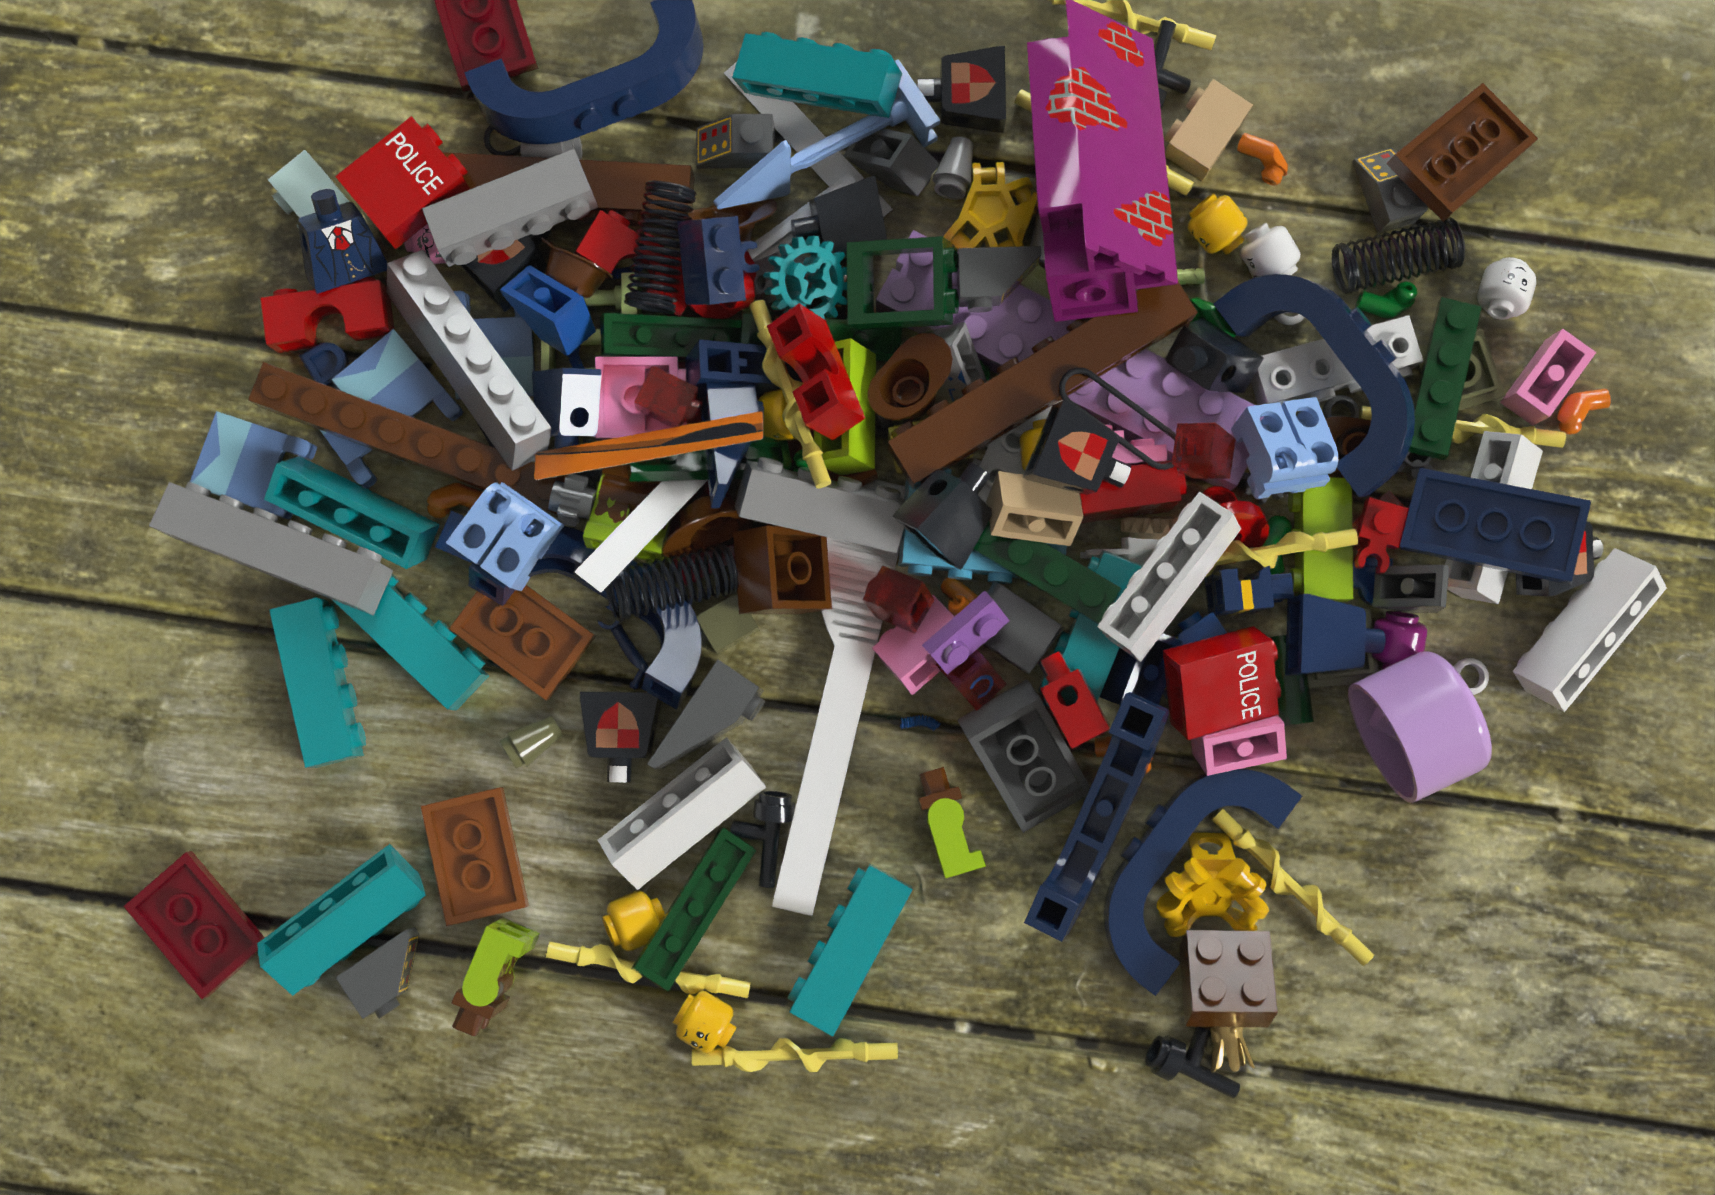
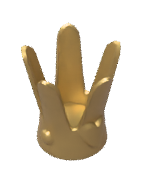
[1210,1027,1255,1072]

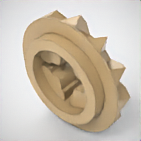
[1121,516,1178,539]

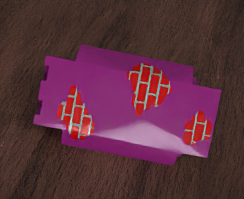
[1027,0,1178,322]

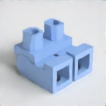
[1231,397,1338,499]
[446,482,564,591]

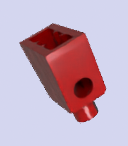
[1038,651,1111,749]

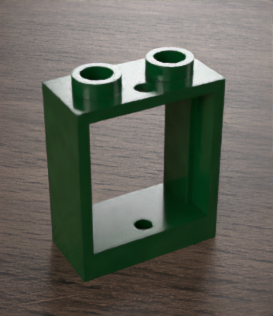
[847,236,959,330]

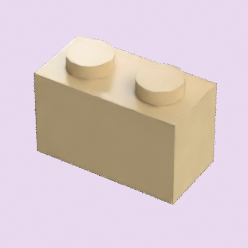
[1164,79,1253,181]
[986,471,1083,546]

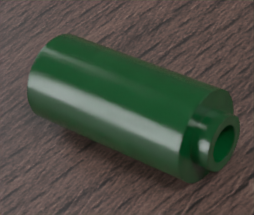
[1269,635,1314,726]

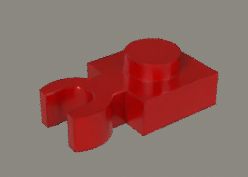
[1354,497,1409,575]

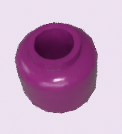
[1372,611,1427,669]

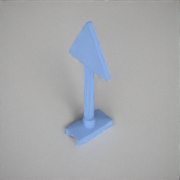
[713,59,940,209]

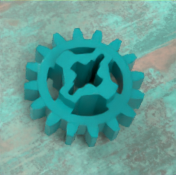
[763,236,847,319]

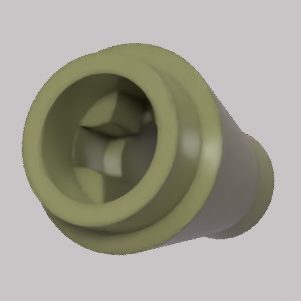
[500,716,563,769]

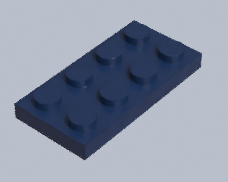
[1400,468,1591,585]

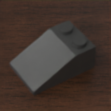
[648,660,765,769]
[957,679,1091,833]

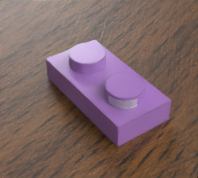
[922,591,1010,675]

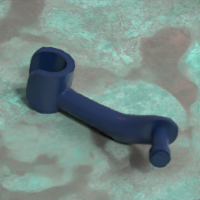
[597,605,649,690]

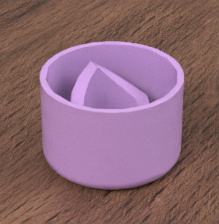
[1348,651,1492,803]

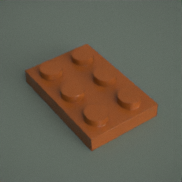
[449,585,596,701]
[421,787,529,926]

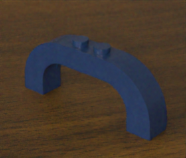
[464,0,703,144]
[1214,274,1415,497]
[468,526,702,710]
[1024,692,1169,942]
[1104,769,1302,996]

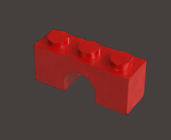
[574,210,687,317]
[260,277,395,353]
[767,303,865,440]

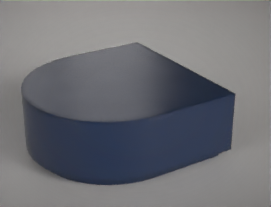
[299,343,350,386]

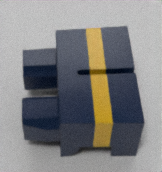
[1204,566,1294,617]

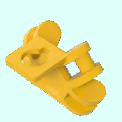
[944,162,1038,249]
[1157,833,1269,937]

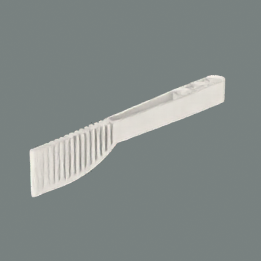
[772,480,905,916]

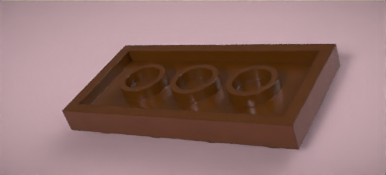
[1387,83,1538,222]

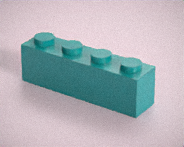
[732,32,902,118]
[264,456,440,569]
[1038,549,1143,707]
[333,573,490,711]
[269,597,366,768]
[257,844,426,996]
[787,863,913,1036]

